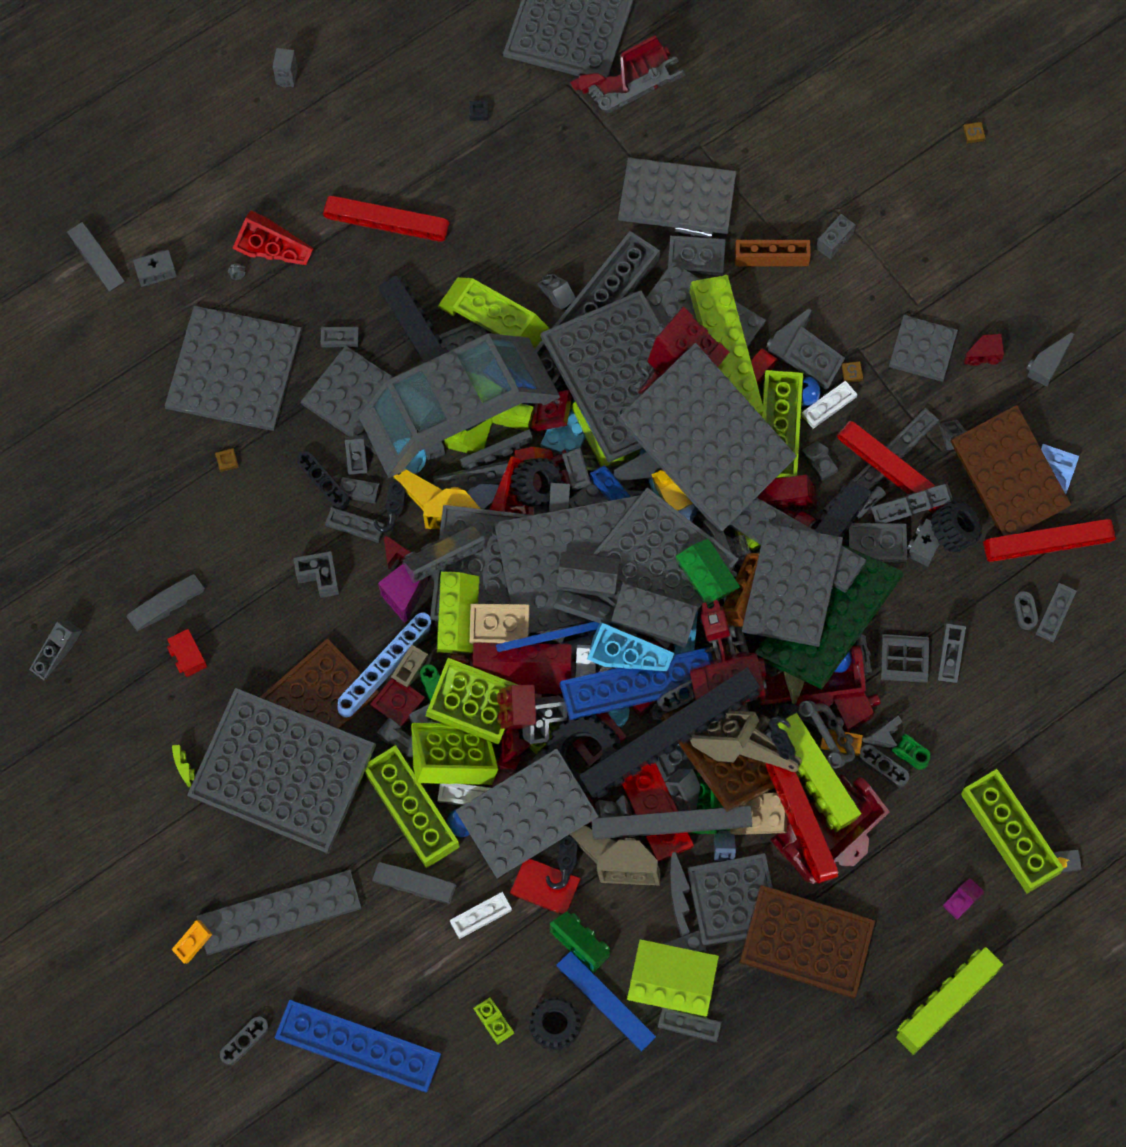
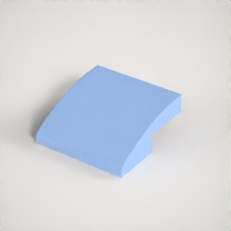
[1041,444,1079,494]

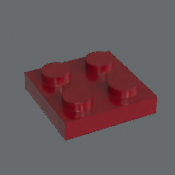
[531,390,572,431]
[370,678,425,728]

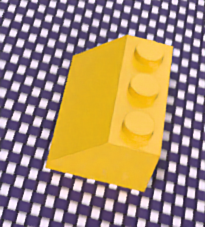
[652,469,693,511]

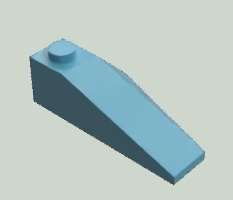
[587,622,674,671]

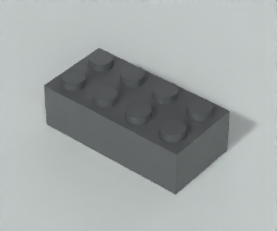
[610,584,698,648]

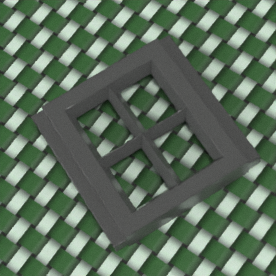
[881,634,929,683]

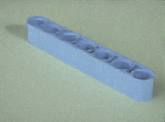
[338,613,431,718]

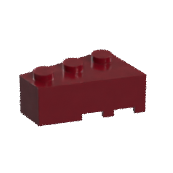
[757,475,817,509]

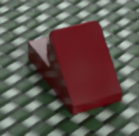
[384,536,411,569]
[502,729,531,763]
[492,754,521,788]

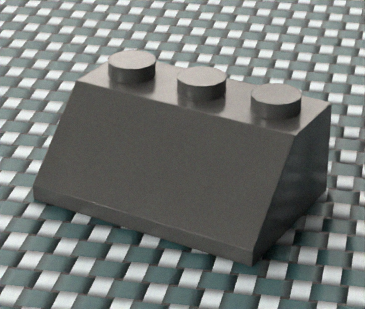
[556,552,619,598]

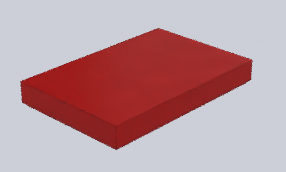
[510,859,580,915]

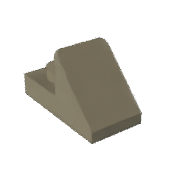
[391,645,429,688]

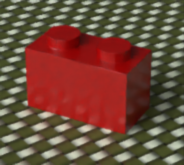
[167,629,207,678]

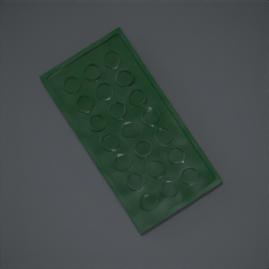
[755,544,903,689]

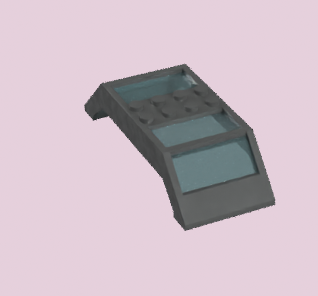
[359,333,560,478]

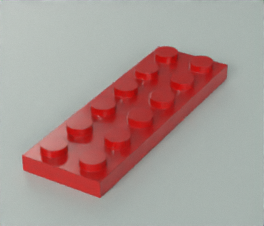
[622,763,694,862]

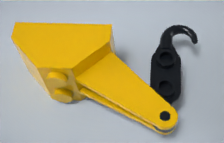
[373,469,481,532]

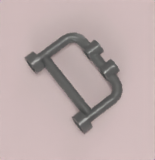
[799,701,855,768]

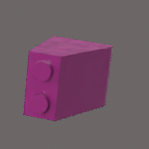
[378,564,429,623]

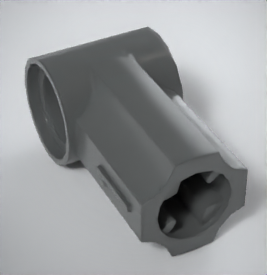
[376,718,410,755]

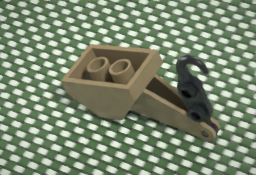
[690,711,802,772]
[546,826,661,889]

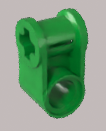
[420,664,440,702]
[892,734,931,770]

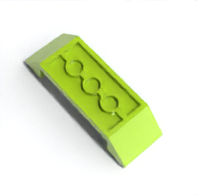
[438,277,550,349]

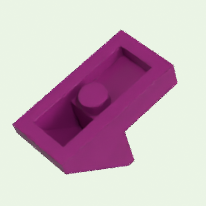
[943,878,985,920]

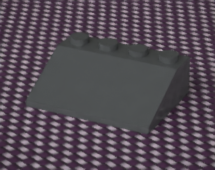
[403,525,485,584]

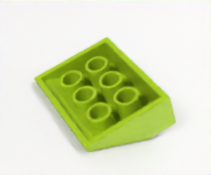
[425,658,518,744]
[411,723,498,785]
[627,939,719,1017]

